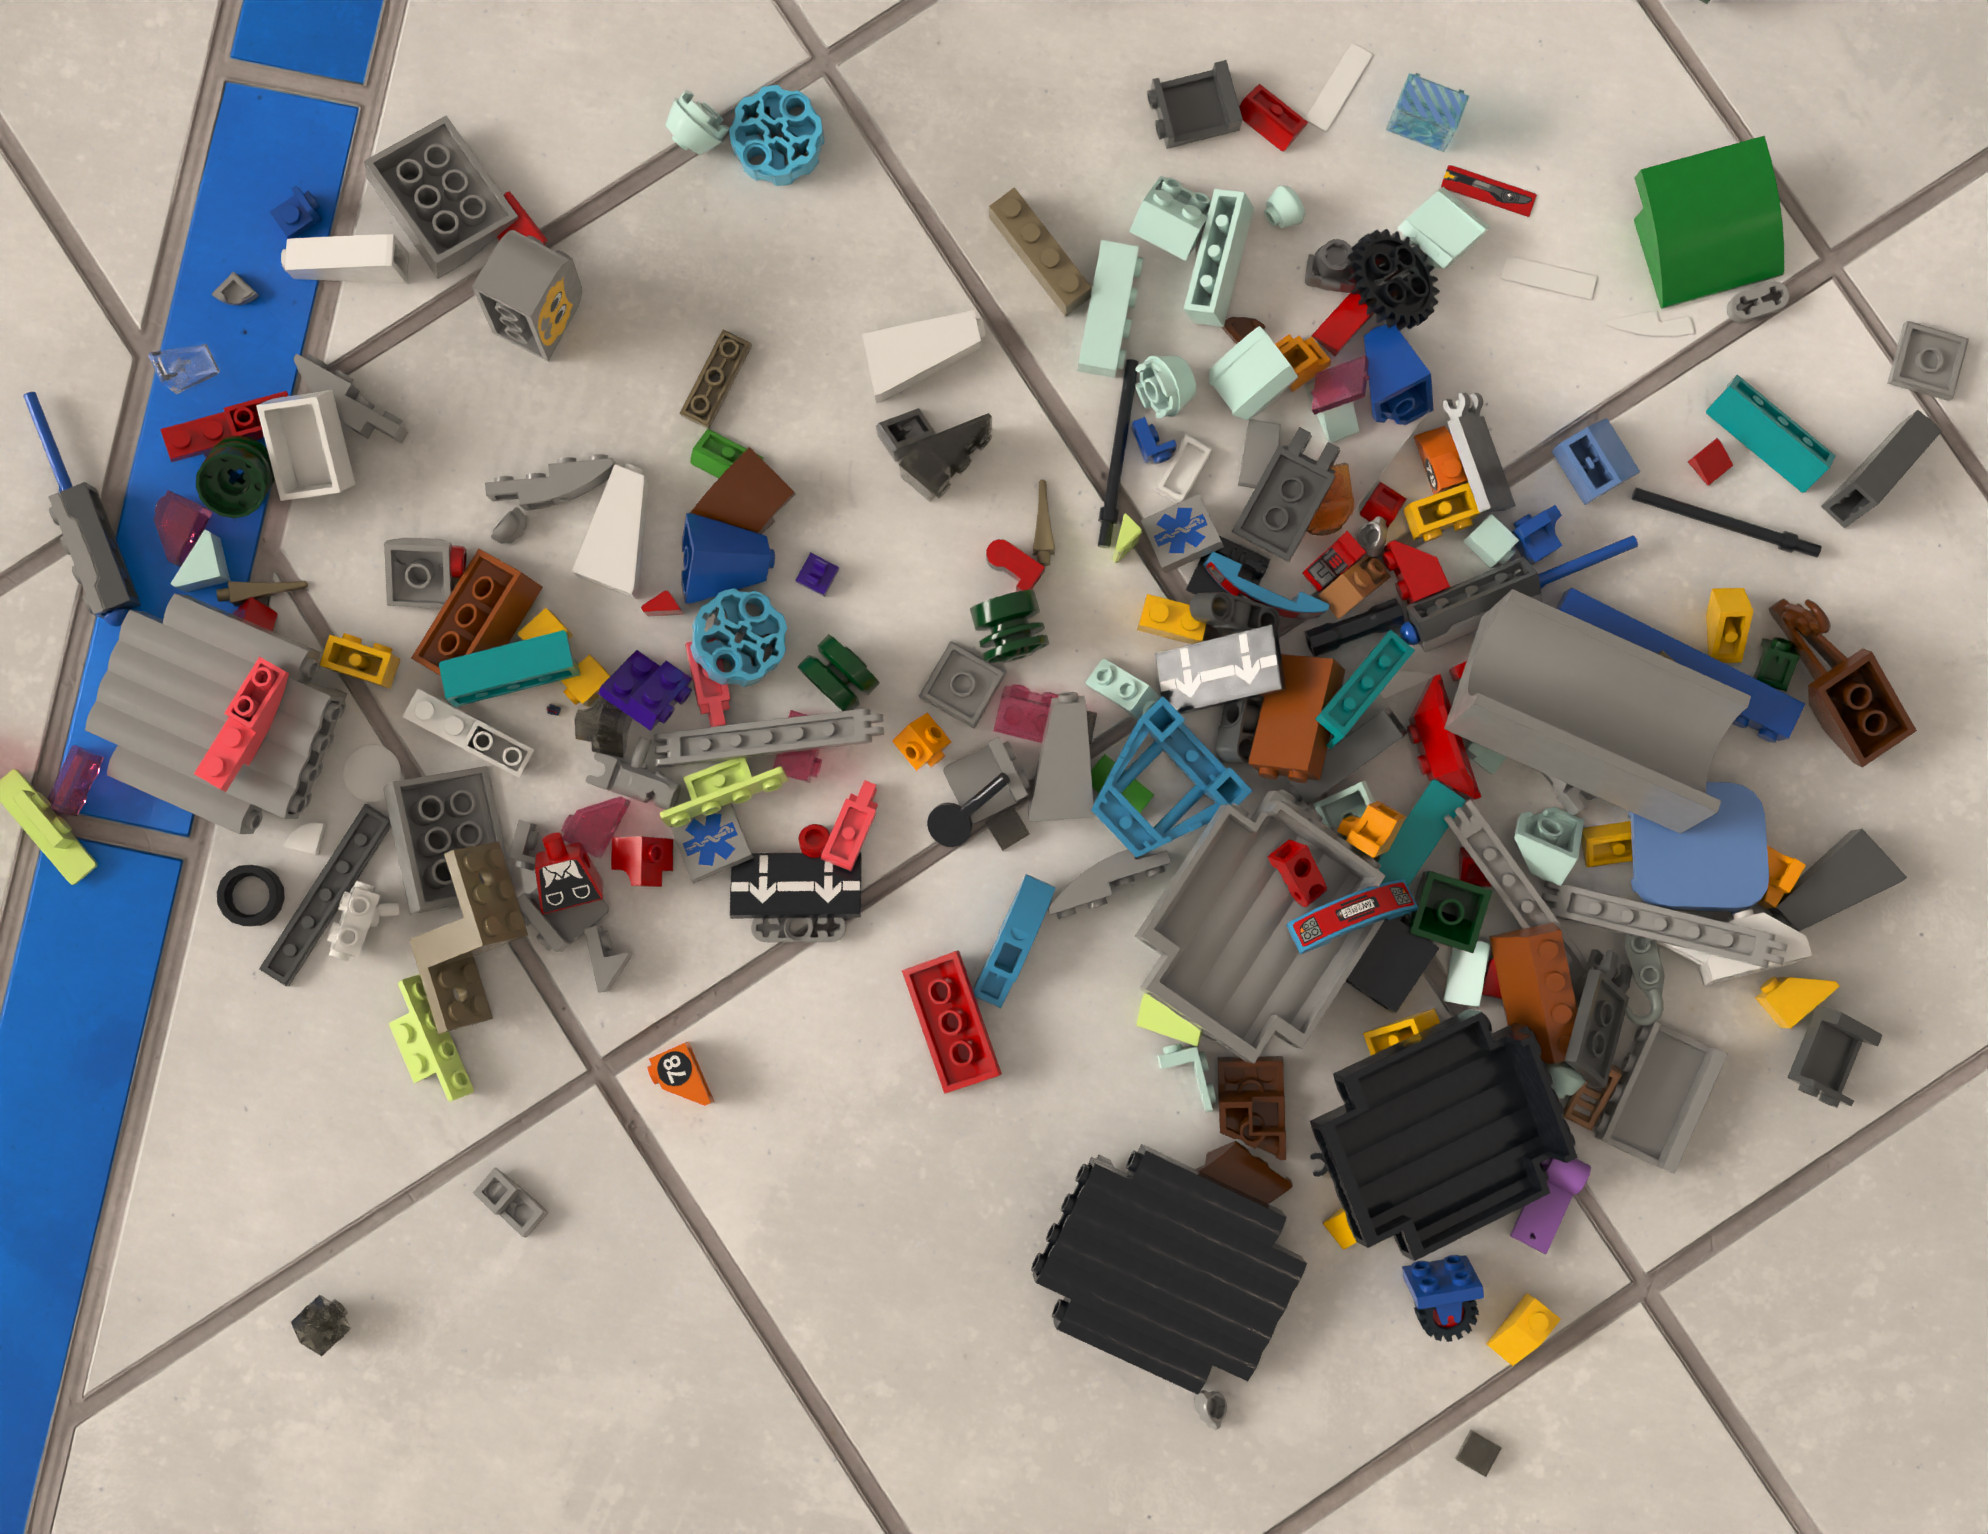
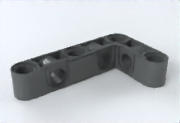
[1190,592,1280,763]

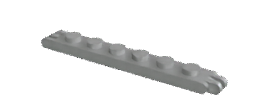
[654,709,884,767]
[1443,799,1591,1000]
[1541,881,1788,968]

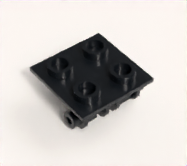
[1186,536,1271,595]

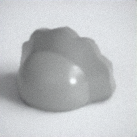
[491,507,526,544]
[1357,516,1387,557]
[1194,1390,1227,1430]

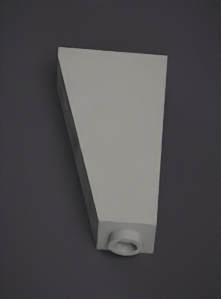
[1028,692,1094,822]

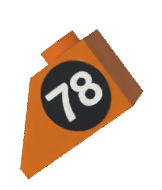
[1414,426,1468,495]
[647,1042,715,1106]

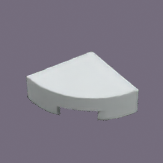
[284,823,326,855]

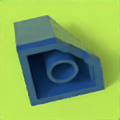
[1364,324,1434,425]
[681,513,775,604]

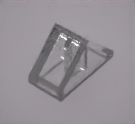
[148,344,220,394]

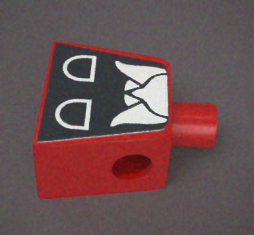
[535,832,604,915]

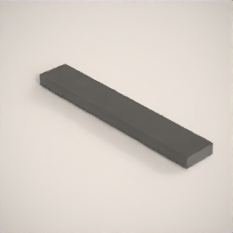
[259,804,391,986]

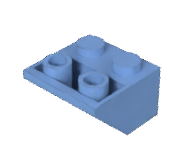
[1551,418,1640,505]

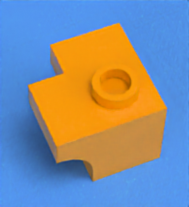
[1275,334,1331,392]
[1337,801,1406,858]
[1758,845,1806,908]

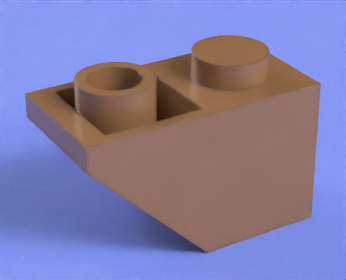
[1318,555,1391,620]

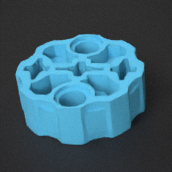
[729,85,824,186]
[690,588,787,687]

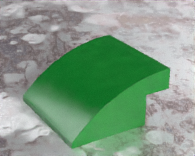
[1634,136,1784,309]

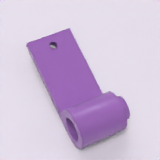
[1510,1158,1591,1254]

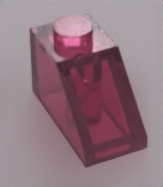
[154,490,212,567]
[561,796,631,858]

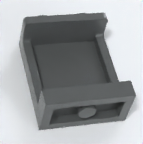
[1147,60,1243,149]
[1787,1005,1883,1108]

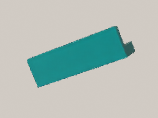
[1706,374,1836,493]
[1315,629,1415,750]
[439,630,580,707]
[1367,780,1466,888]

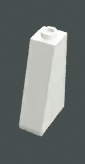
[281,234,409,284]
[862,310,986,403]
[572,463,649,599]

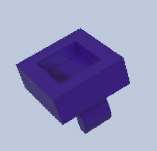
[795,552,839,597]

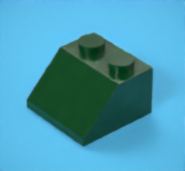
[1409,871,1492,954]

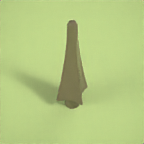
[1032,479,1055,566]
[216,581,308,607]

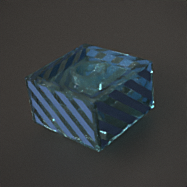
[1386,73,1469,152]

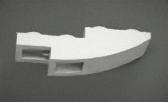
[402,688,534,778]

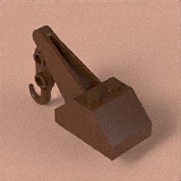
[1769,599,1917,768]

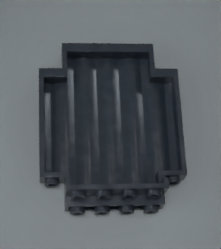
[1310,1009,1578,1261]
[1031,1144,1307,1395]

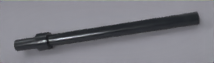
[1098,359,1139,548]
[1631,487,1822,558]

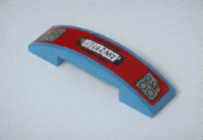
[1203,551,1330,619]
[1286,879,1418,955]

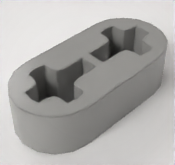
[1726,281,1790,324]

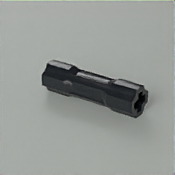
[1304,598,1405,657]

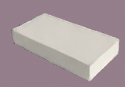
[1154,434,1213,503]

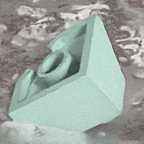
[1514,807,1584,886]

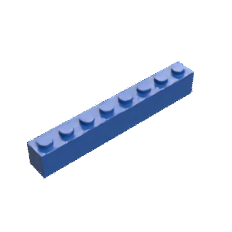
[1556,587,1805,743]

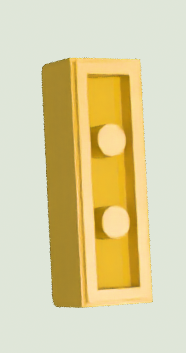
[1581,821,1633,868]

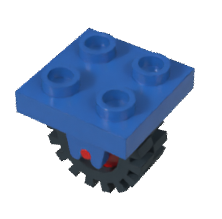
[1402,1255,1484,1342]

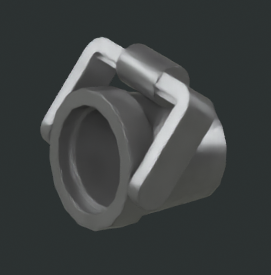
[1305,239,1356,293]

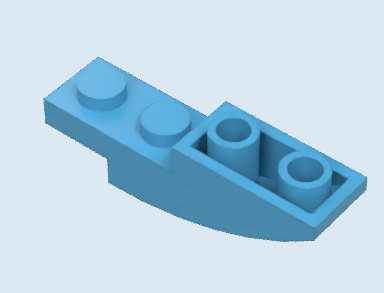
[973,874,1055,1008]

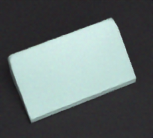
[1443,941,1490,1007]

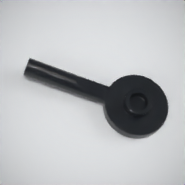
[927,772,1010,847]

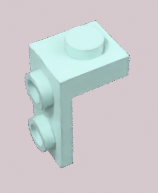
[1086,659,1161,722]
[1157,1043,1217,1113]

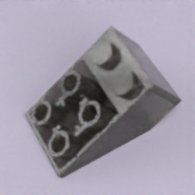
[899,413,993,502]

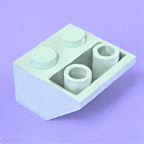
[1129,176,1211,261]

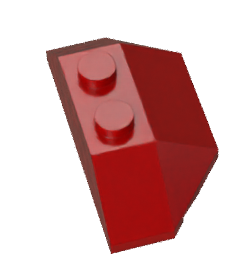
[1407,674,1482,801]

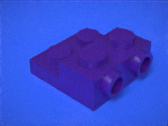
[598,650,692,731]

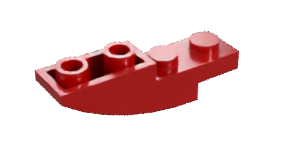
[160,391,289,462]

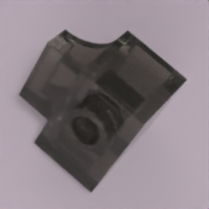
[574,695,633,758]

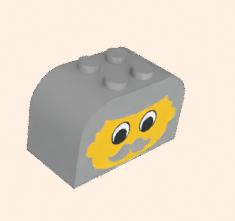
[472,230,582,362]

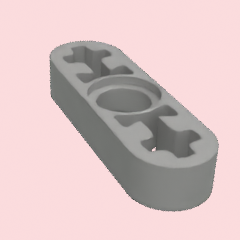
[751,918,846,943]

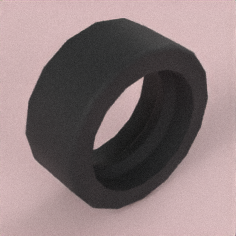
[216,865,285,927]

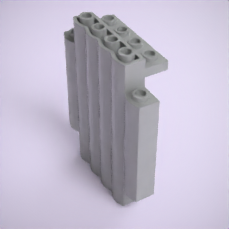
[85,593,348,834]
[1135,789,1386,1064]

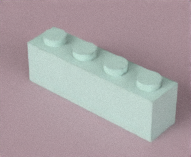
[1184,189,1254,327]
[1077,240,1143,378]

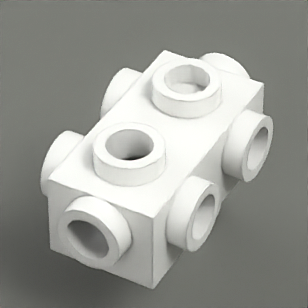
[327,881,399,961]

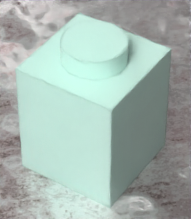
[1463,513,1519,568]

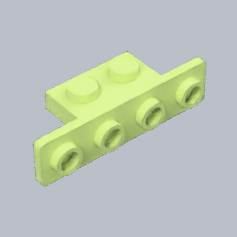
[660,758,788,827]
[0,769,98,885]
[388,974,474,1102]

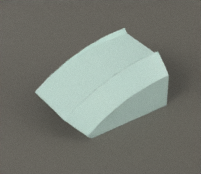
[1209,326,1298,420]

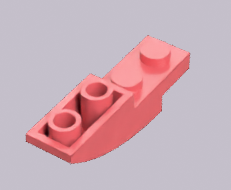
[194,657,289,792]

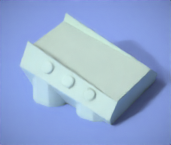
[1397,187,1490,269]

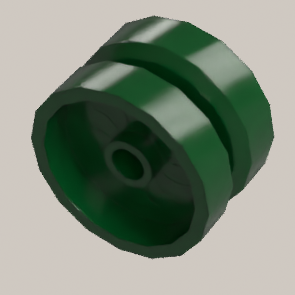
[797,634,880,711]

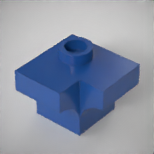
[1511,505,1563,565]

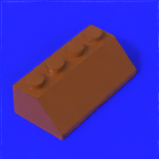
[411,549,543,676]
[1489,922,1578,1064]

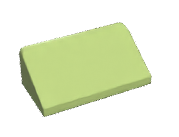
[1112,513,1142,563]
[1136,993,1203,1047]

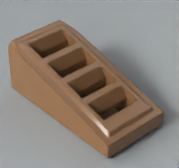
[1562,1064,1622,1131]

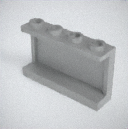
[1594,1021,1728,1174]

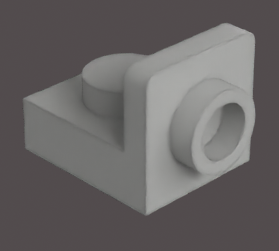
[508,820,539,871]

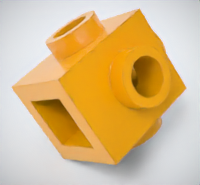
[892,712,951,771]

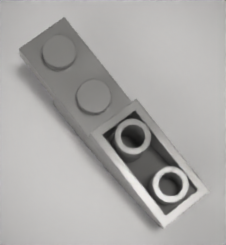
[293,353,408,443]
[485,454,617,511]
[1048,849,1171,919]

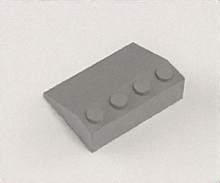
[364,116,518,279]
[383,766,513,915]

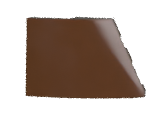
[690,447,796,534]
[1217,1056,1286,1161]
[1196,1141,1293,1204]

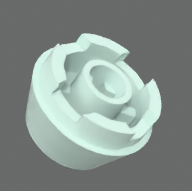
[666,90,729,155]
[1135,355,1196,418]

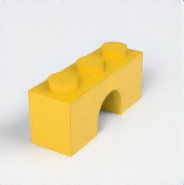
[517,608,611,707]

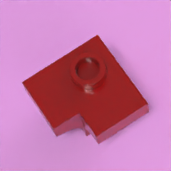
[611,836,674,887]

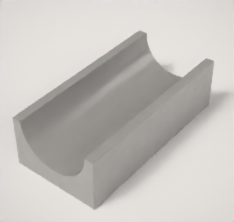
[1444,589,1751,834]

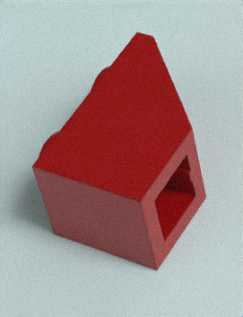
[1382,540,1450,605]

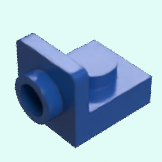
[270,185,322,239]
[1131,417,1177,464]

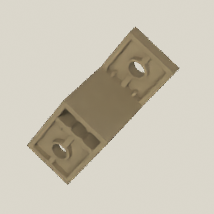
[409,842,528,1034]

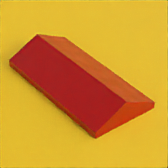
[902,950,1002,1094]

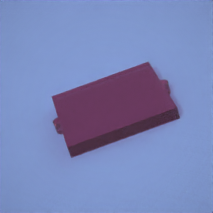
[1311,355,1370,415]

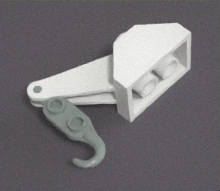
[1624,909,1812,1026]

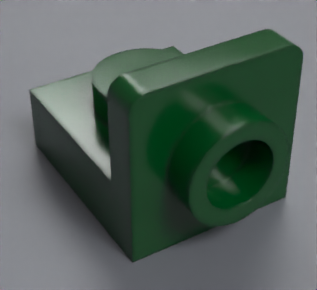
[1753,637,1800,691]

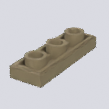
[680,329,752,429]

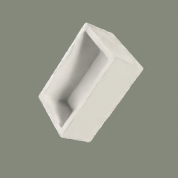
[256,390,355,501]

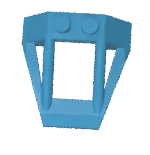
[1091,696,1253,858]

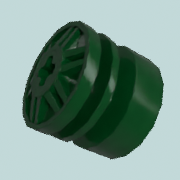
[196,435,275,518]
[970,590,1049,663]

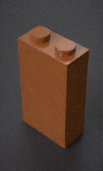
[1248,654,1345,783]

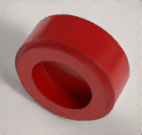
[450,545,467,578]
[798,824,830,858]

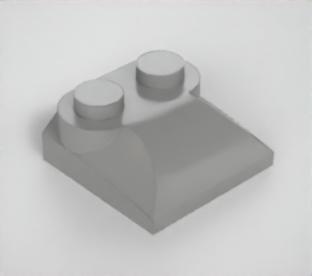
[384,537,453,608]

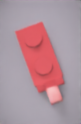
[685,638,731,727]
[821,780,878,871]

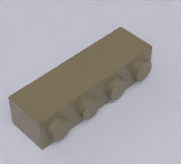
[989,187,1092,316]

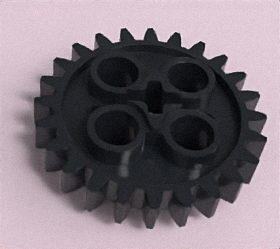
[1346,229,1440,331]

